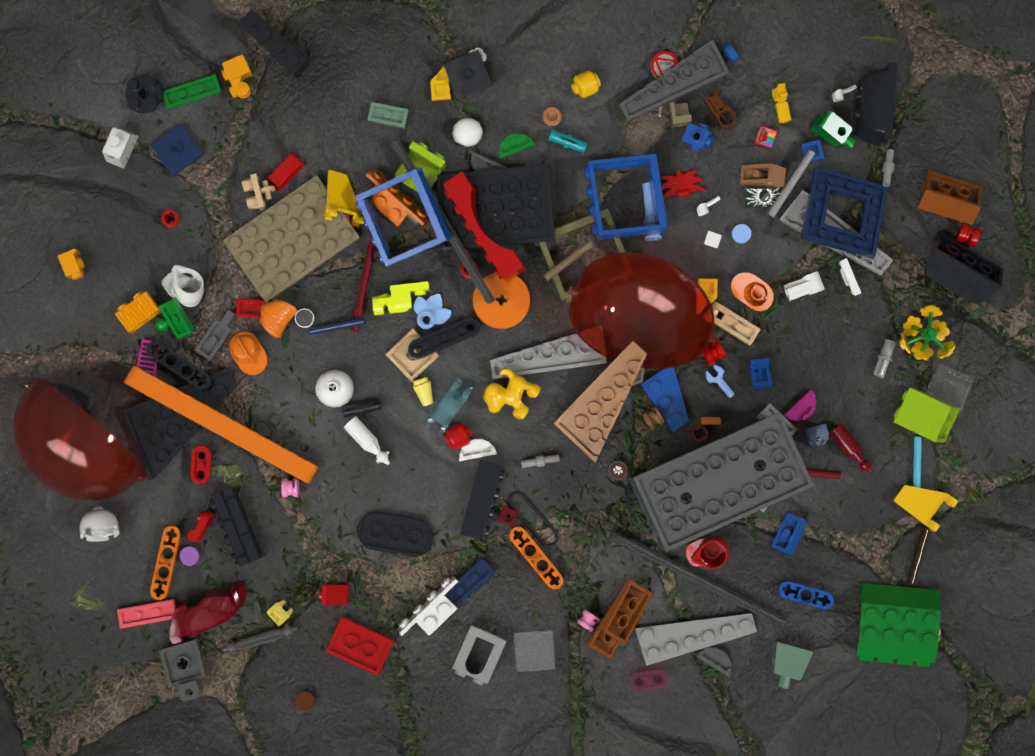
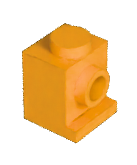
[58,249,85,280]

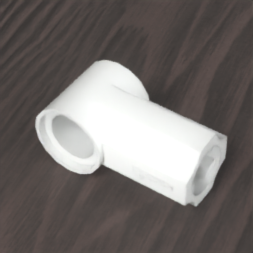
[784,271,825,301]

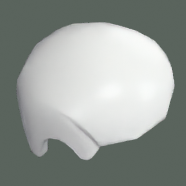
[452,118,483,147]

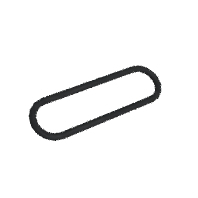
[508,492,559,547]

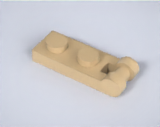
[705,301,761,346]

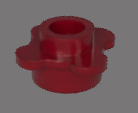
[497,505,519,527]

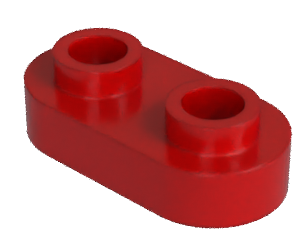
[190,446,212,484]

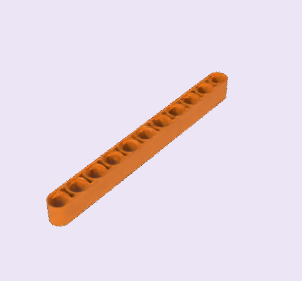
[124,365,319,484]

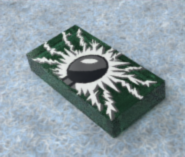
[745,187,784,208]

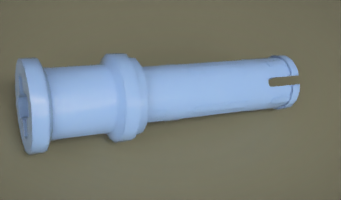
[642,182,662,241]

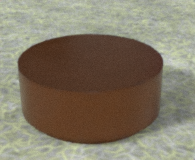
[295,691,315,711]

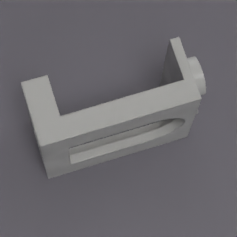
[452,624,507,685]

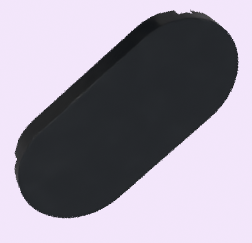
[357,512,434,557]

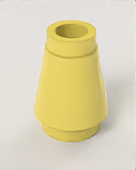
[412,377,434,406]

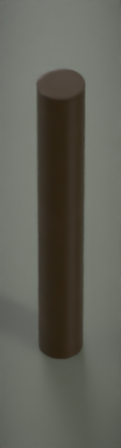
[907,527,930,585]

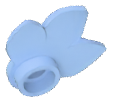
[414,294,451,329]

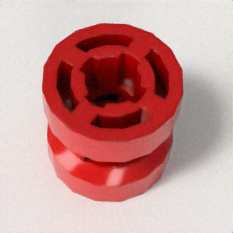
[955,223,981,247]
[700,341,727,366]

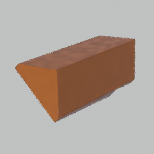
[584,579,652,659]

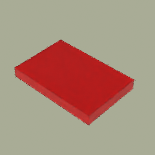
[325,616,394,676]

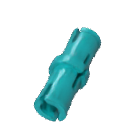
[548,129,588,154]

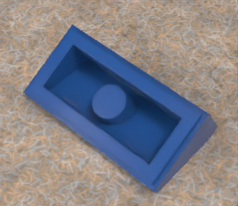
[771,512,808,556]

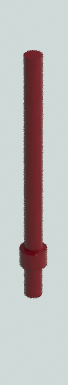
[351,219,381,332]

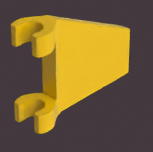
[324,170,365,228]
[893,485,958,532]

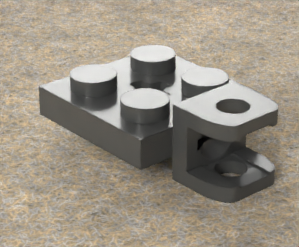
[159,639,208,702]

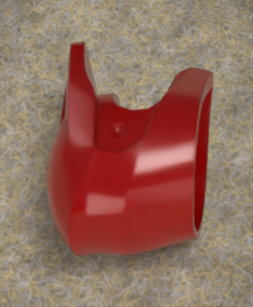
[686,536,730,569]

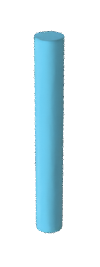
[913,437,922,488]

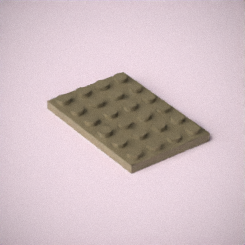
[223,175,360,303]

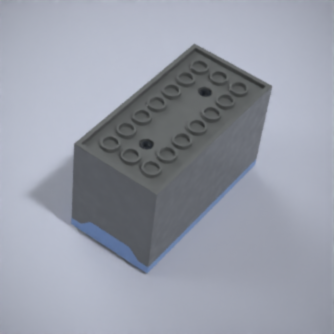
[629,412,814,552]

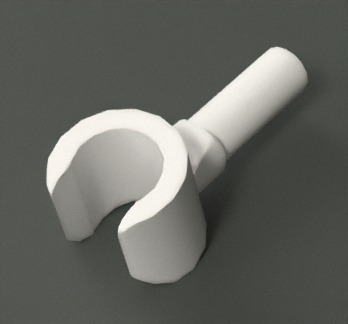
[832,85,857,102]
[696,196,720,216]

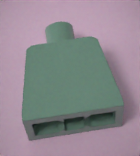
[772,641,813,689]

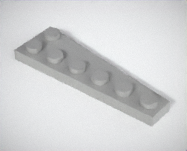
[779,190,893,276]
[490,326,607,379]
[635,613,757,666]

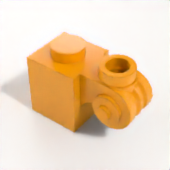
[221,54,253,99]

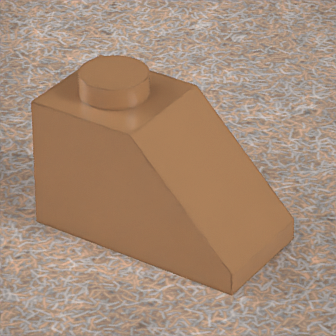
[740,163,786,188]

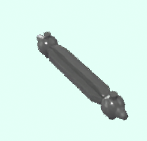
[222,623,298,655]

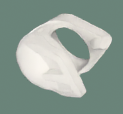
[162,265,204,307]

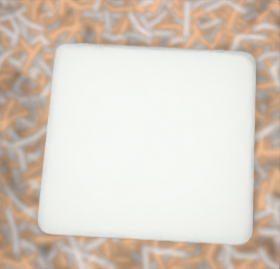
[704,231,722,248]

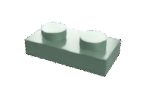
[367,102,409,129]

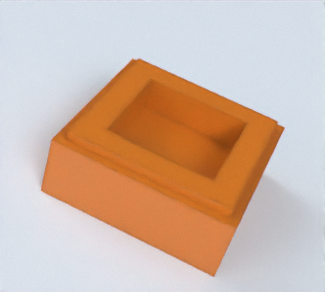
[700,417,721,426]

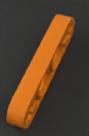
[150,526,182,600]
[509,527,563,589]

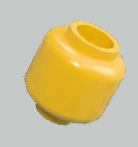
[571,70,601,98]

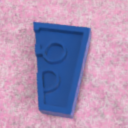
[641,363,689,432]

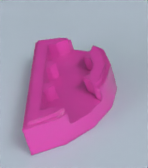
[783,389,816,421]

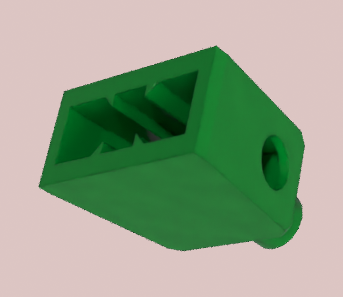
[809,110,856,149]

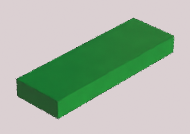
[164,74,222,110]

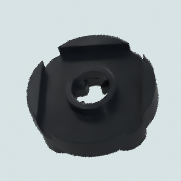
[125,74,164,114]

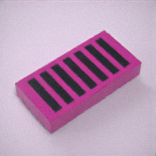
[137,339,162,377]

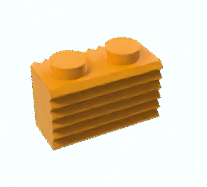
[115,291,161,334]

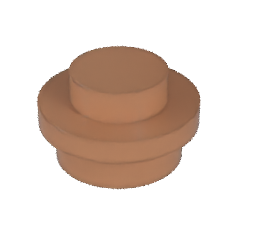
[543,107,562,126]

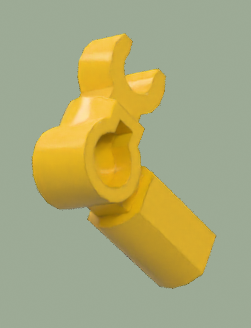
[772,83,791,124]

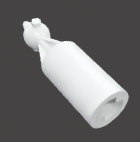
[344,416,390,465]

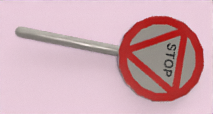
[650,51,679,117]

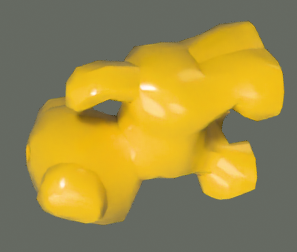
[483,367,541,420]

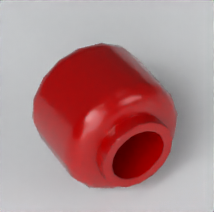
[443,422,473,450]

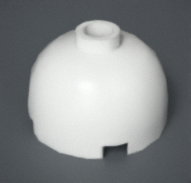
[315,369,354,408]
[80,507,119,542]

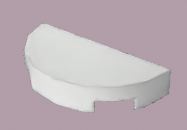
[839,258,861,296]
[459,439,497,461]

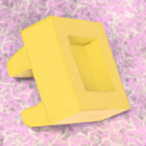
[266,600,293,626]

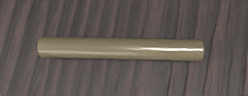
[543,241,593,281]

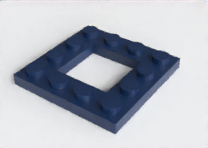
[800,167,888,259]

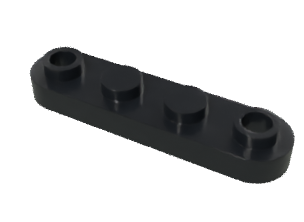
[408,317,480,360]

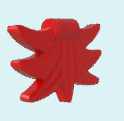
[661,169,705,200]

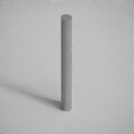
[768,150,815,218]

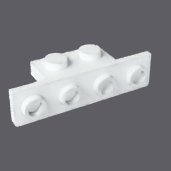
[398,576,458,636]

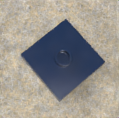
[150,124,204,177]

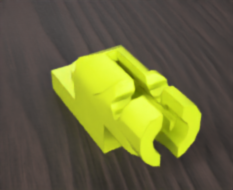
[372,281,430,315]

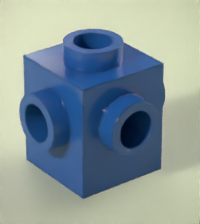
[682,123,714,152]

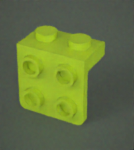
[395,142,446,192]

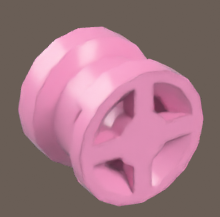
[281,478,299,497]
[577,609,601,633]

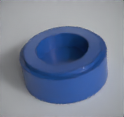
[722,43,739,63]

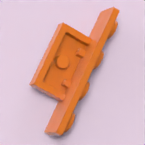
[365,169,430,227]

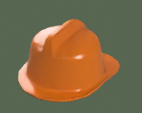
[731,272,774,311]
[229,332,268,375]

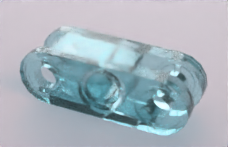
[425,378,474,436]

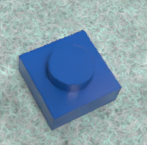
[800,140,824,162]

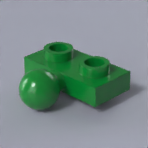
[155,297,195,339]

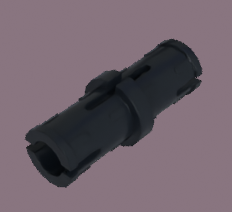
[342,398,382,418]

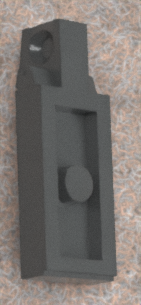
[194,310,236,361]

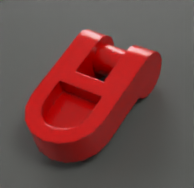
[187,510,215,542]

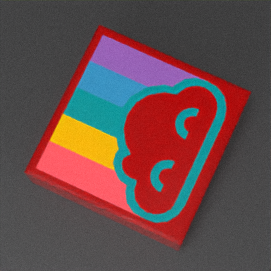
[753,125,778,150]

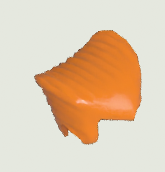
[259,299,297,338]

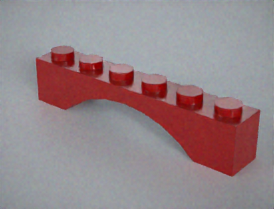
[443,171,526,282]

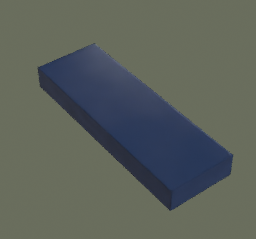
[445,557,496,607]

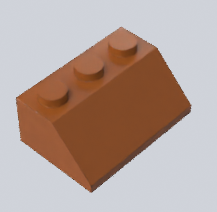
[918,169,982,225]

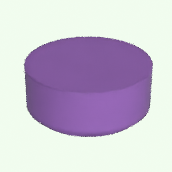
[180,546,200,566]

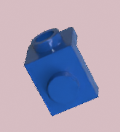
[749,358,772,389]

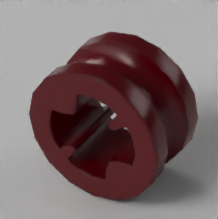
[690,425,708,442]

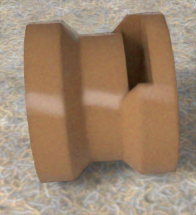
[642,407,665,431]

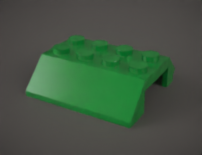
[856,583,941,667]

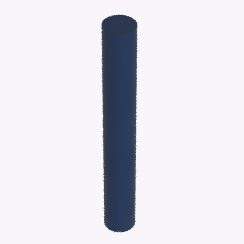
[309,317,366,335]

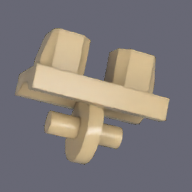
[242,173,275,211]

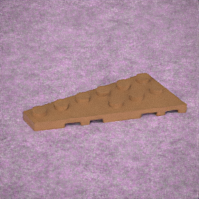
[554,340,647,463]

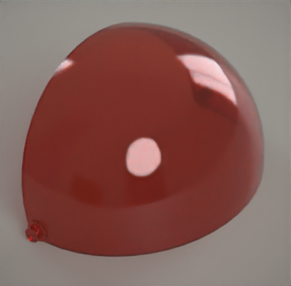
[568,252,717,369]
[13,379,147,501]

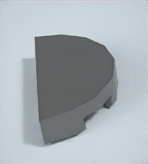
[471,151,507,171]
[695,647,731,677]

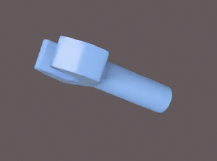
[705,365,735,398]

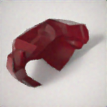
[169,581,247,646]

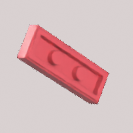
[117,599,176,629]

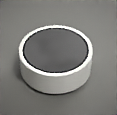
[295,309,315,328]

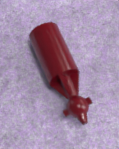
[828,423,872,474]

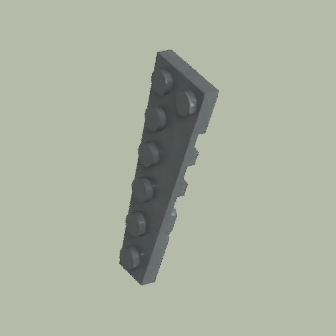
[619,40,730,122]

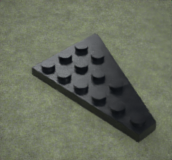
[122,368,238,480]

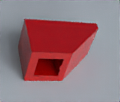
[319,583,350,605]

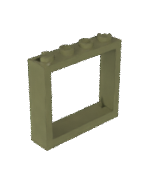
[538,208,633,303]

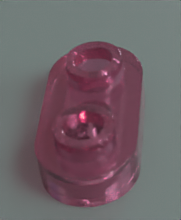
[629,669,668,692]

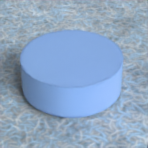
[731,224,751,244]

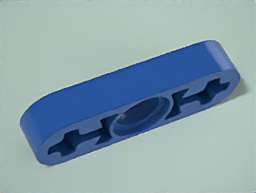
[778,581,834,609]

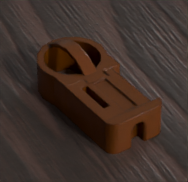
[704,91,736,130]

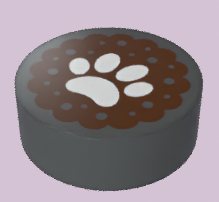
[608,461,628,480]

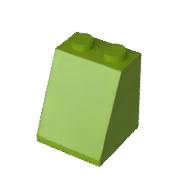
[894,387,961,442]

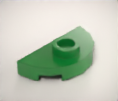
[499,133,535,160]

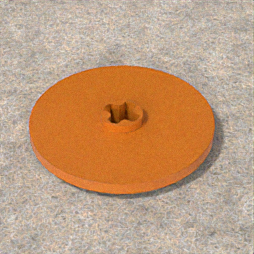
[473,273,530,329]

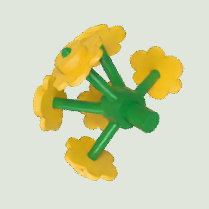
[899,305,955,360]

